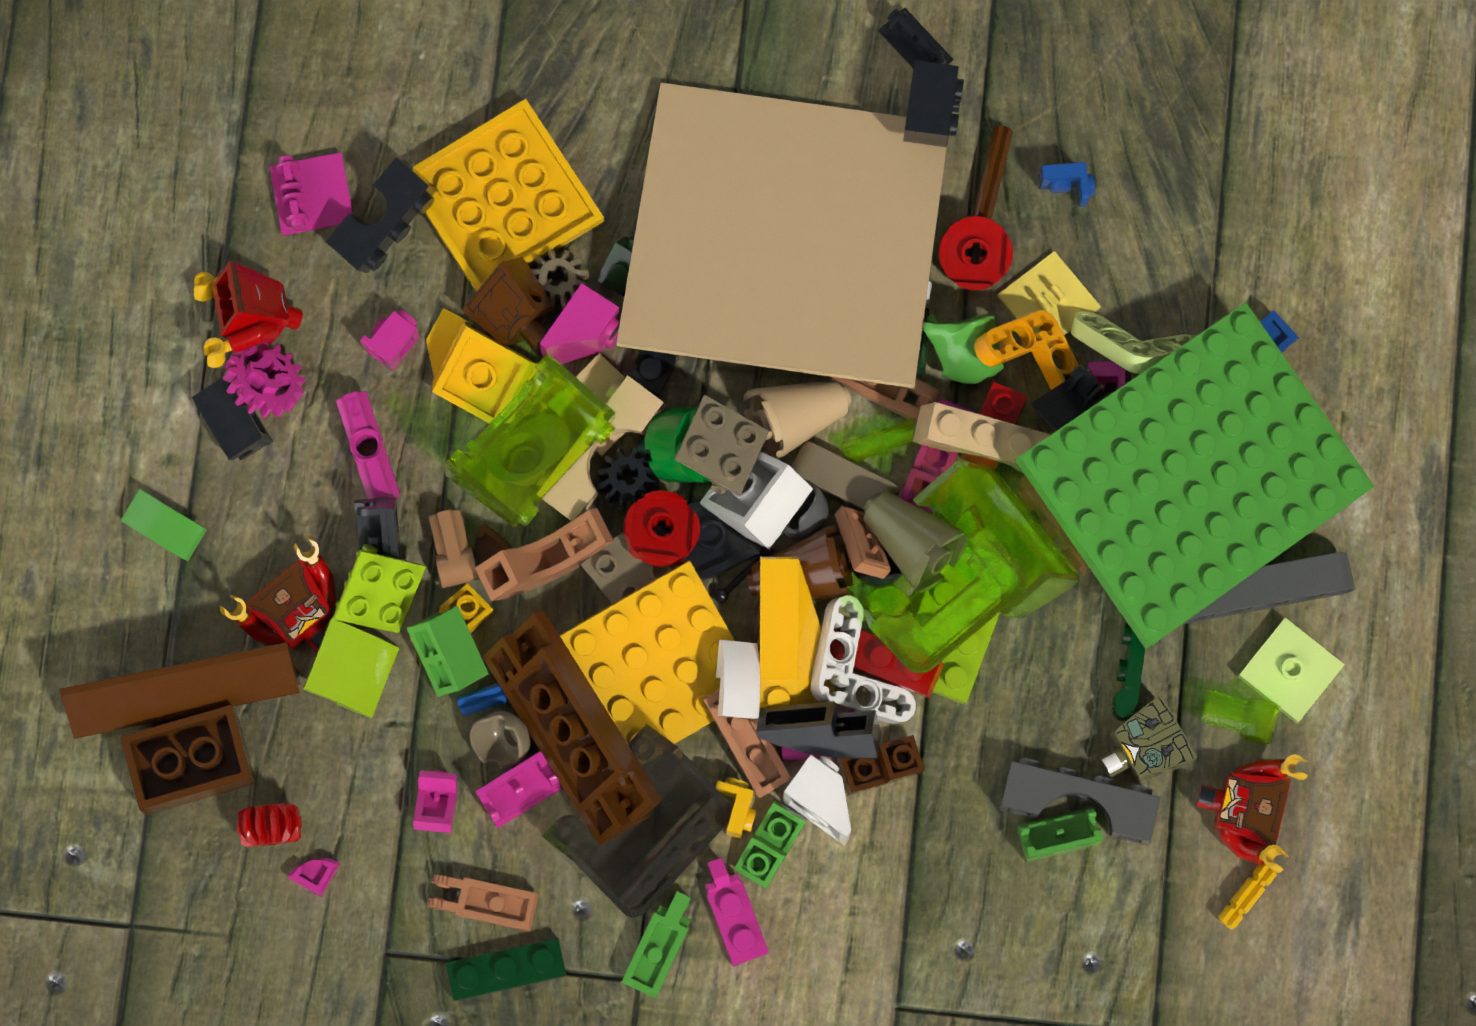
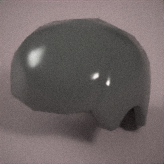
[782,481,829,539]

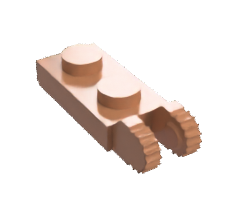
[427,875,539,932]

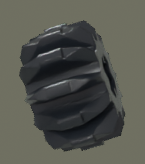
[596,447,659,510]

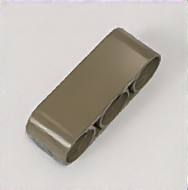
[791,441,900,513]

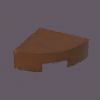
[475,522,512,565]

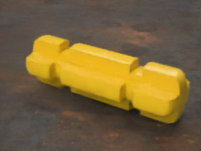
[1218,864,1277,930]

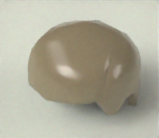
[469,710,530,769]

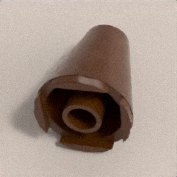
[747,525,854,600]

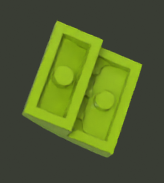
[302,618,399,718]

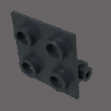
[1031,365,1111,432]

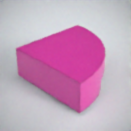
[287,858,341,897]

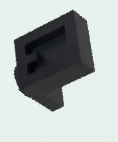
[628,350,679,398]

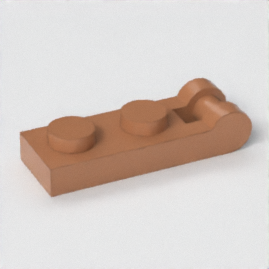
[831,377,941,425]

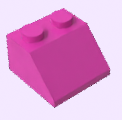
[540,283,620,366]

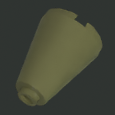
[864,492,968,593]

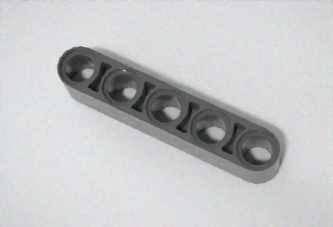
[1183,552,1355,624]

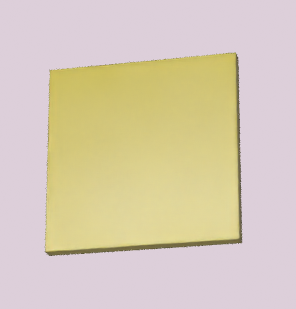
[997,251,1101,336]

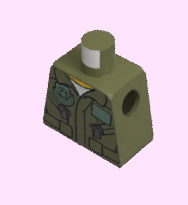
[1099,694,1197,782]

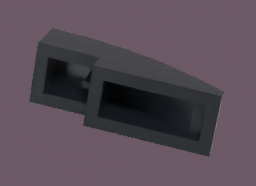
[756,701,881,758]

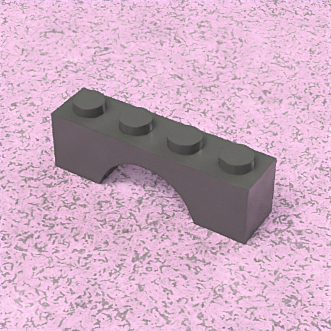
[999,758,1161,846]

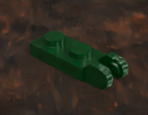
[1112,622,1145,722]

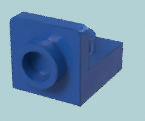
[1039,162,1095,207]

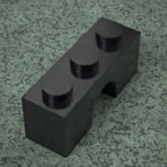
[326,157,438,273]

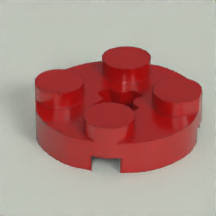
[939,216,1013,290]
[623,490,700,567]

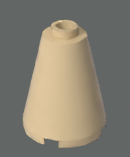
[743,380,851,459]

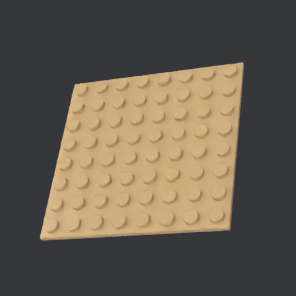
[616,83,947,388]

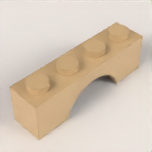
[537,376,666,521]
[913,402,1051,473]

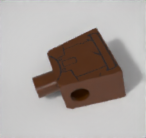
[462,257,552,350]

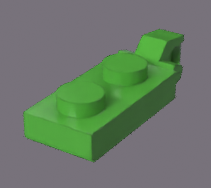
[622,891,691,999]

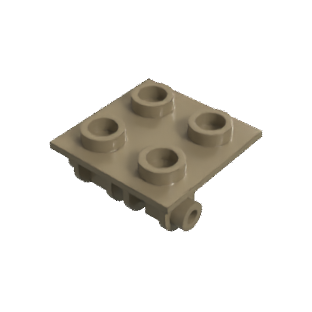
[674,395,769,496]
[580,532,678,604]

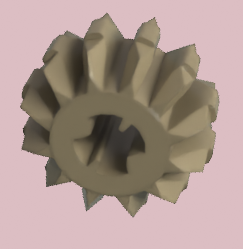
[531,250,589,312]

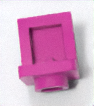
[413,770,458,833]

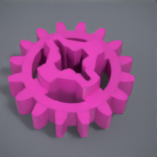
[223,343,305,418]

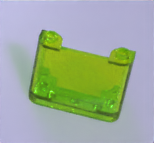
[445,353,616,527]
[860,503,1027,673]

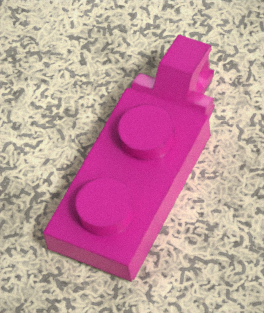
[705,857,769,967]

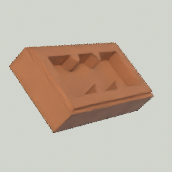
[834,506,891,579]

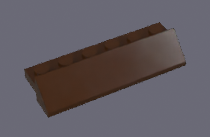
[482,610,663,846]
[60,642,301,739]

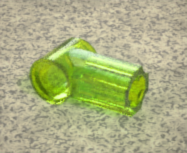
[1200,690,1281,744]

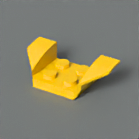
[426,308,572,428]

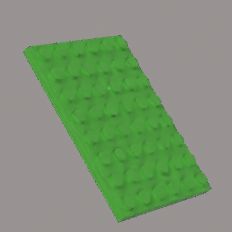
[1015,303,1375,649]

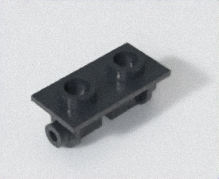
[878,8,954,68]

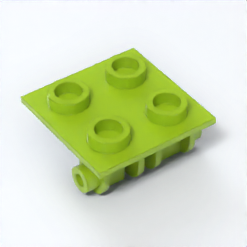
[333,544,426,634]

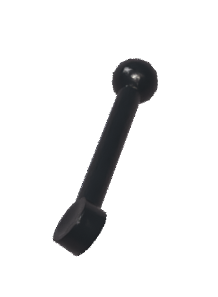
[714,546,775,603]

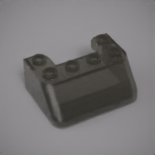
[542,724,732,918]

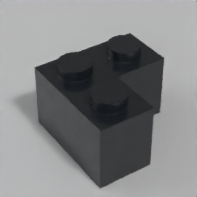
[903,60,964,147]

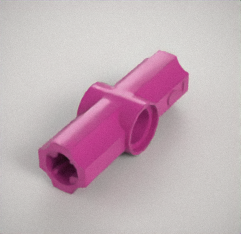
[336,391,401,499]

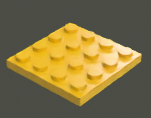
[413,99,604,292]
[560,561,735,764]

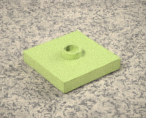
[1238,618,1345,724]

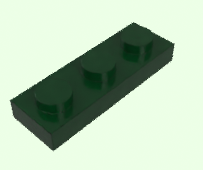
[446,938,567,1002]

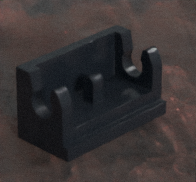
[192,377,273,461]
[354,497,402,560]

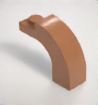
[475,509,614,601]

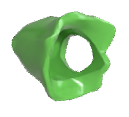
[923,313,1004,384]

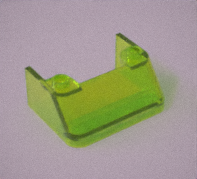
[913,460,1080,618]

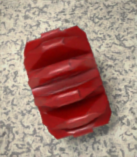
[236,803,302,847]

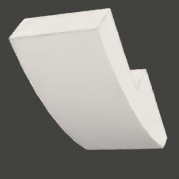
[716,640,760,719]

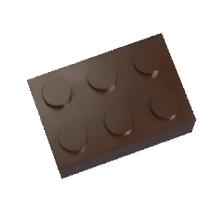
[120,705,257,816]

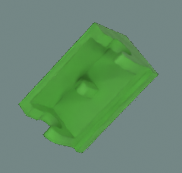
[407,606,489,696]
[1017,807,1103,862]

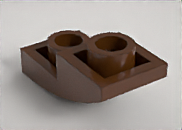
[836,735,925,796]

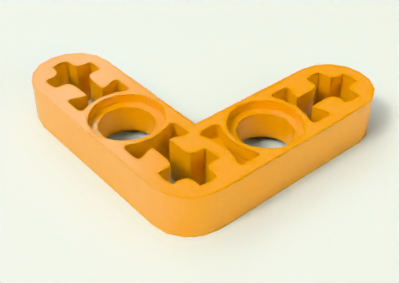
[974,310,1079,390]

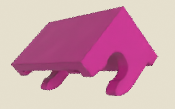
[475,751,562,829]

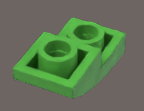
[120,489,207,561]
[734,800,808,889]

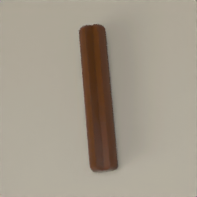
[972,125,1013,219]

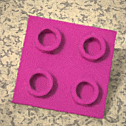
[269,152,353,236]

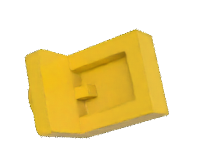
[715,777,757,839]

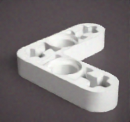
[811,595,916,724]

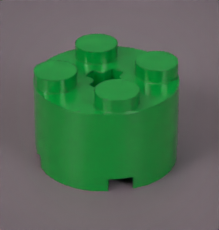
[645,407,710,483]

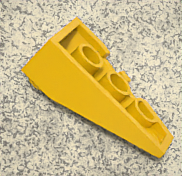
[759,557,835,713]

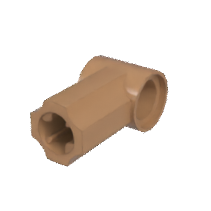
[429,509,479,588]

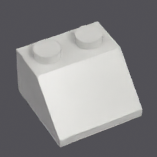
[700,451,813,549]
[783,755,851,846]

